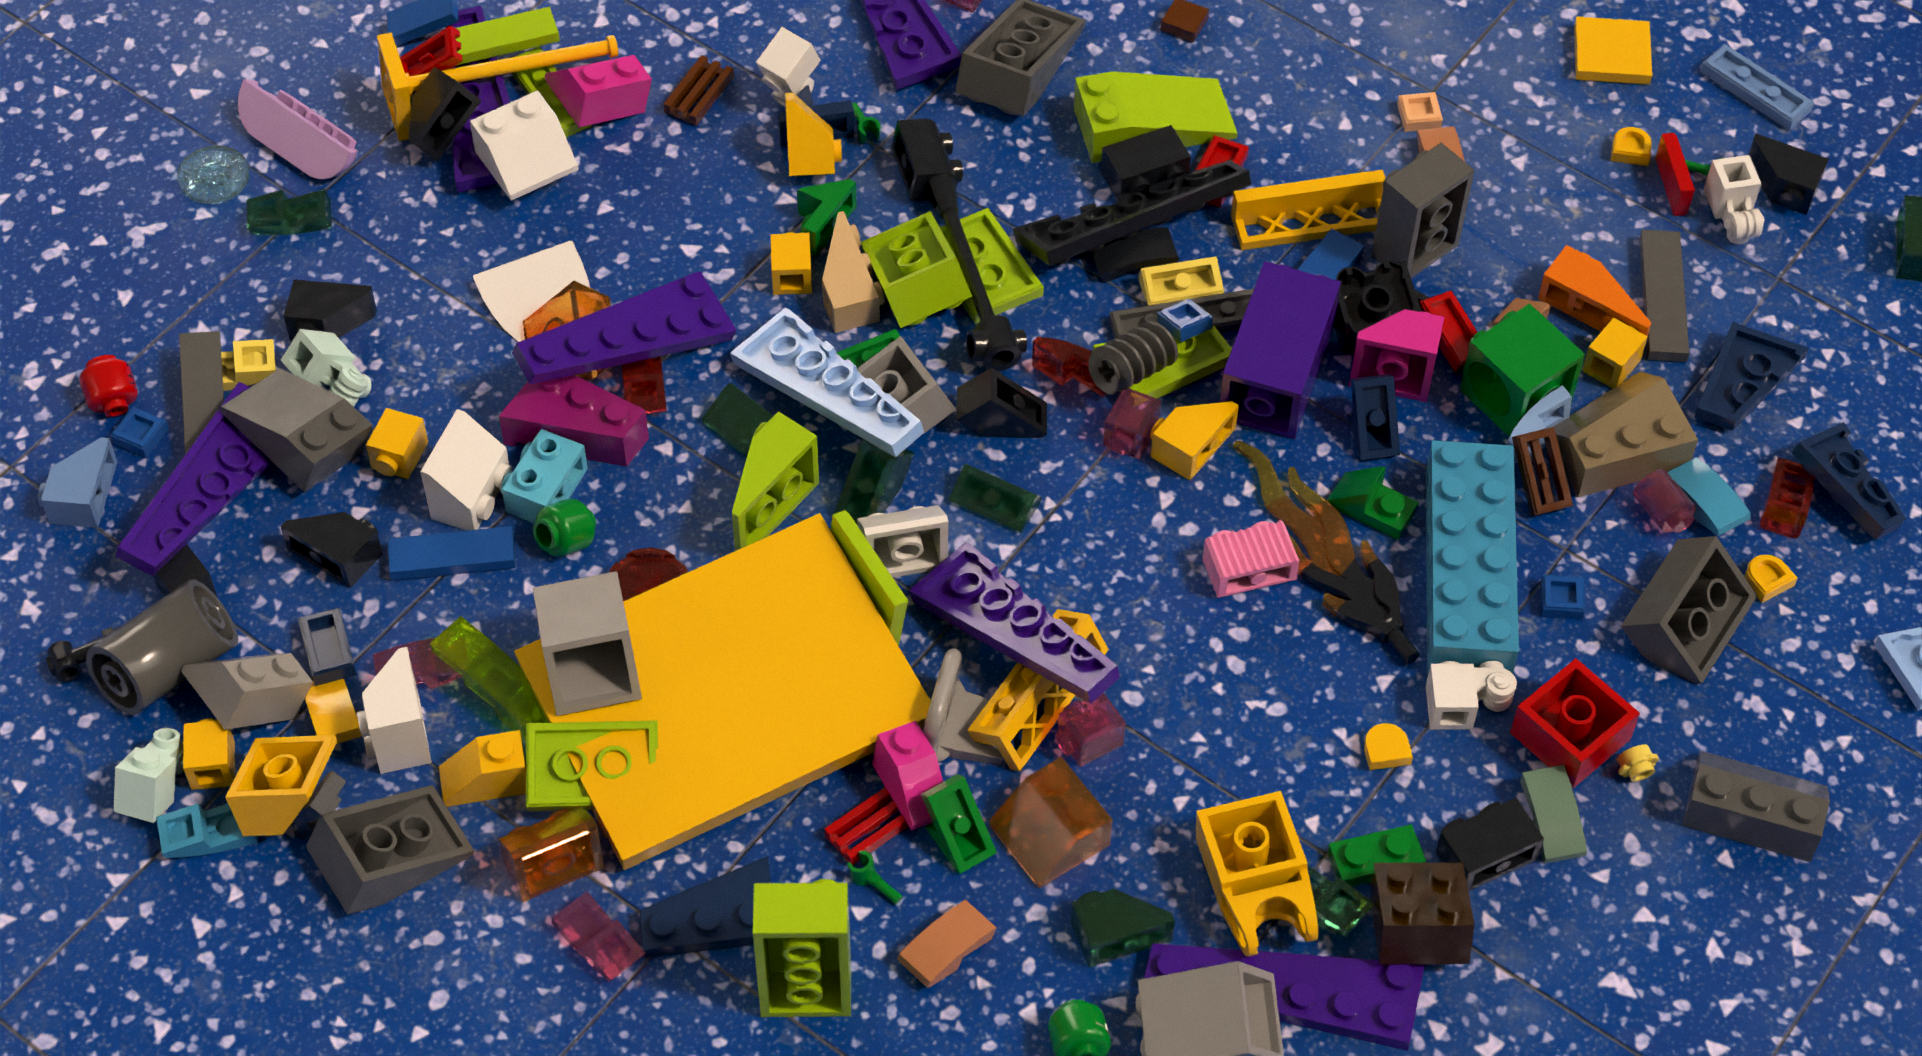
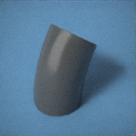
[86,579,239,715]

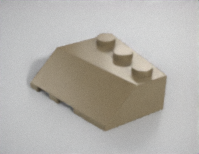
[1553,371,1698,497]

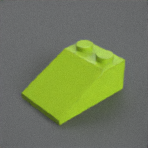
[861,211,972,328]
[732,411,819,551]

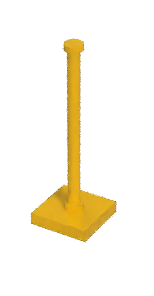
[377,33,618,141]

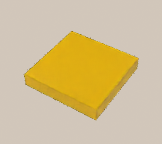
[1574,17,1652,85]

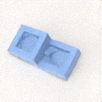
[1508,385,1572,464]

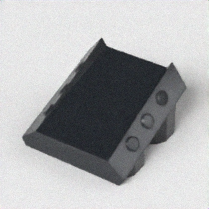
[1334,260,1421,353]

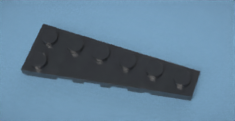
[1013,160,1251,266]

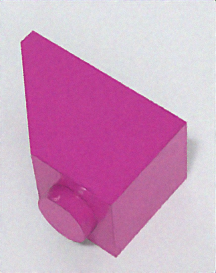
[872,721,943,831]

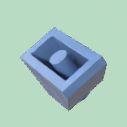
[38,437,118,528]

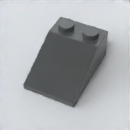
[220,369,372,492]
[306,785,475,915]

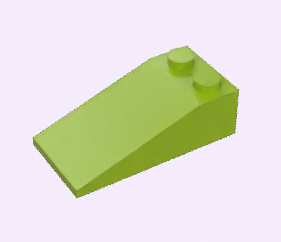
[1074,71,1238,163]

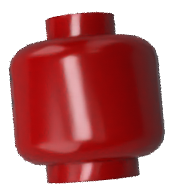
[79,355,138,417]

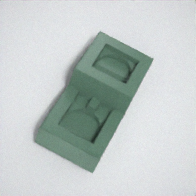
[1520,765,1587,864]

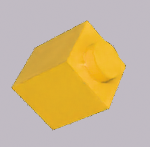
[770,232,812,295]
[1582,317,1647,389]
[366,408,428,479]
[183,718,235,790]

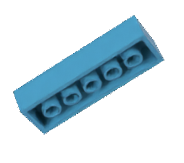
[1426,440,1519,674]

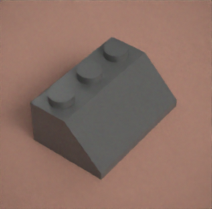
[1621,536,1757,684]
[1682,750,1830,862]

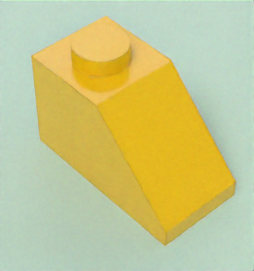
[785,93,842,176]
[1150,401,1239,480]
[439,730,526,807]

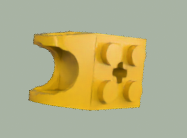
[1196,791,1318,957]

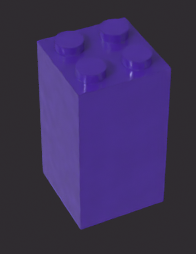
[1220,261,1341,440]

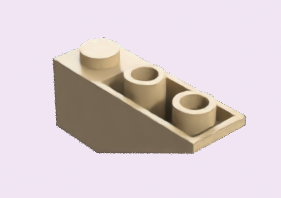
[822,211,885,333]

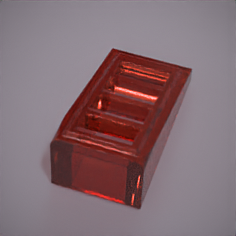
[1760,457,1816,539]

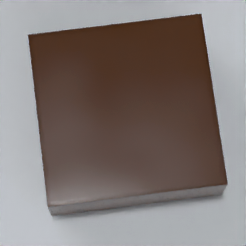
[1160,0,1210,42]

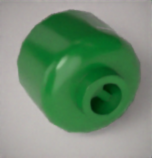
[533,498,596,557]
[1047,999,1111,1056]

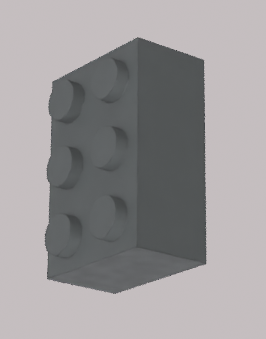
[1371,142,1475,278]

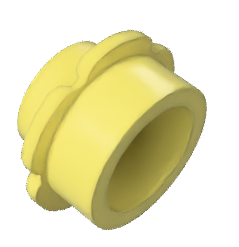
[1617,744,1659,782]

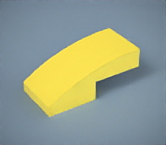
[221,339,276,391]

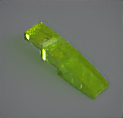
[430,616,548,740]

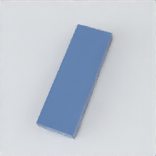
[1700,44,1815,131]

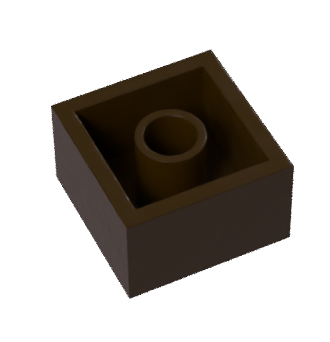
[1370,862,1475,964]

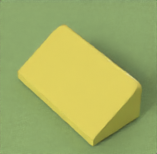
[1138,256,1225,306]

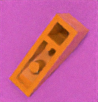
[1538,245,1652,337]

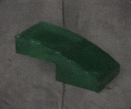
[247,189,332,235]
[1307,865,1374,937]

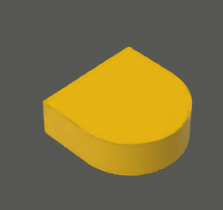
[1610,127,1652,166]
[1745,555,1798,603]
[1364,723,1413,770]

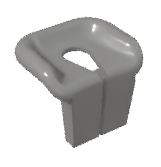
[923,648,1003,765]

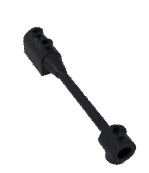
[891,118,1027,371]

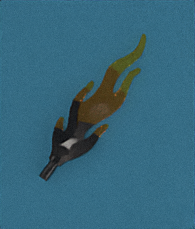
[1234,441,1420,664]

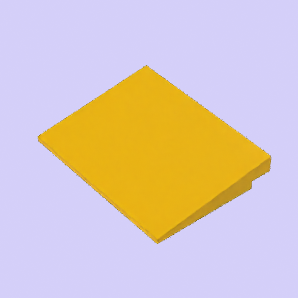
[514,513,931,870]

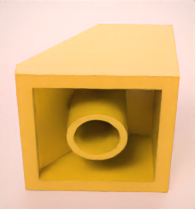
[225,735,337,836]

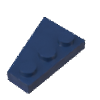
[1694,322,1809,431]
[1791,422,1906,540]
[640,856,771,958]

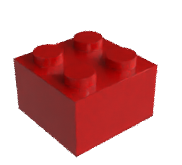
[1510,658,1640,788]

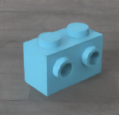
[501,429,588,523]

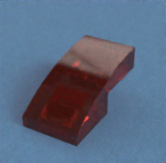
[1032,337,1107,397]
[622,356,667,414]

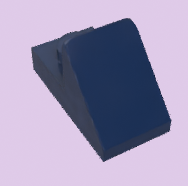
[778,85,854,147]
[1347,374,1400,460]

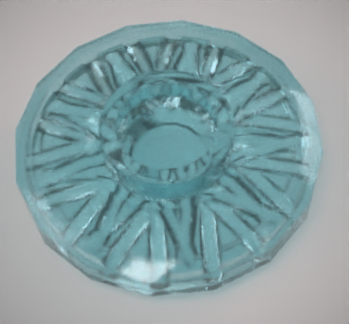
[177,146,250,204]

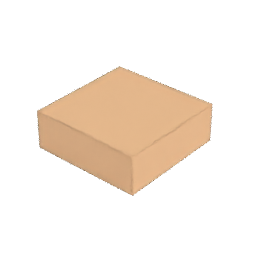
[1397,92,1443,132]

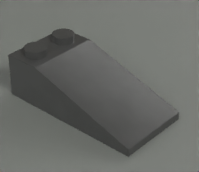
[955,0,1086,116]

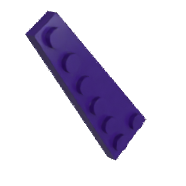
[860,0,962,90]
[446,5,510,192]
[512,271,737,385]
[115,382,272,576]
[909,542,1120,704]
[1144,943,1425,1051]

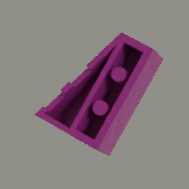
[499,375,649,467]

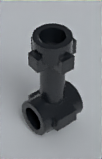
[46,626,121,682]

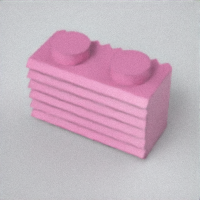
[1203,520,1300,598]

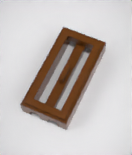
[664,55,734,126]
[1512,427,1573,516]

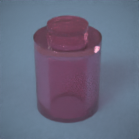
[1633,469,1696,533]

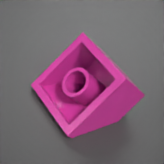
[544,55,652,127]
[1348,309,1444,402]

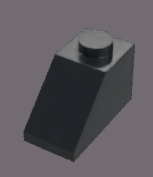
[408,67,482,162]
[1749,133,1829,215]
[283,279,377,341]
[956,368,1047,438]
[281,512,382,588]

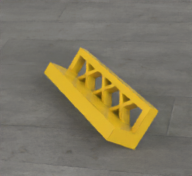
[1231,169,1385,250]
[967,609,1109,772]

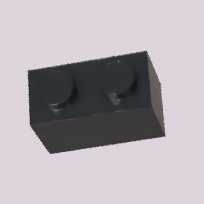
[1101,125,1191,196]
[1436,798,1544,891]

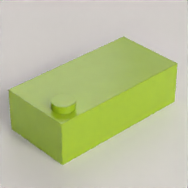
[753,879,851,1017]

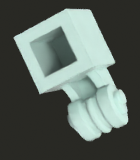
[281,329,371,407]
[113,728,184,823]

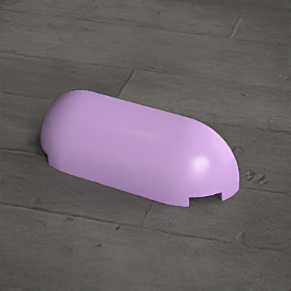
[238,79,358,179]

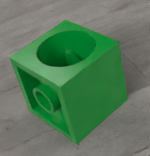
[1460,303,1585,437]

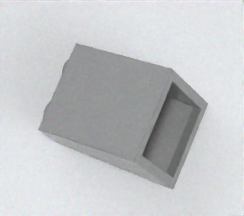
[533,571,642,716]
[1136,961,1284,1056]

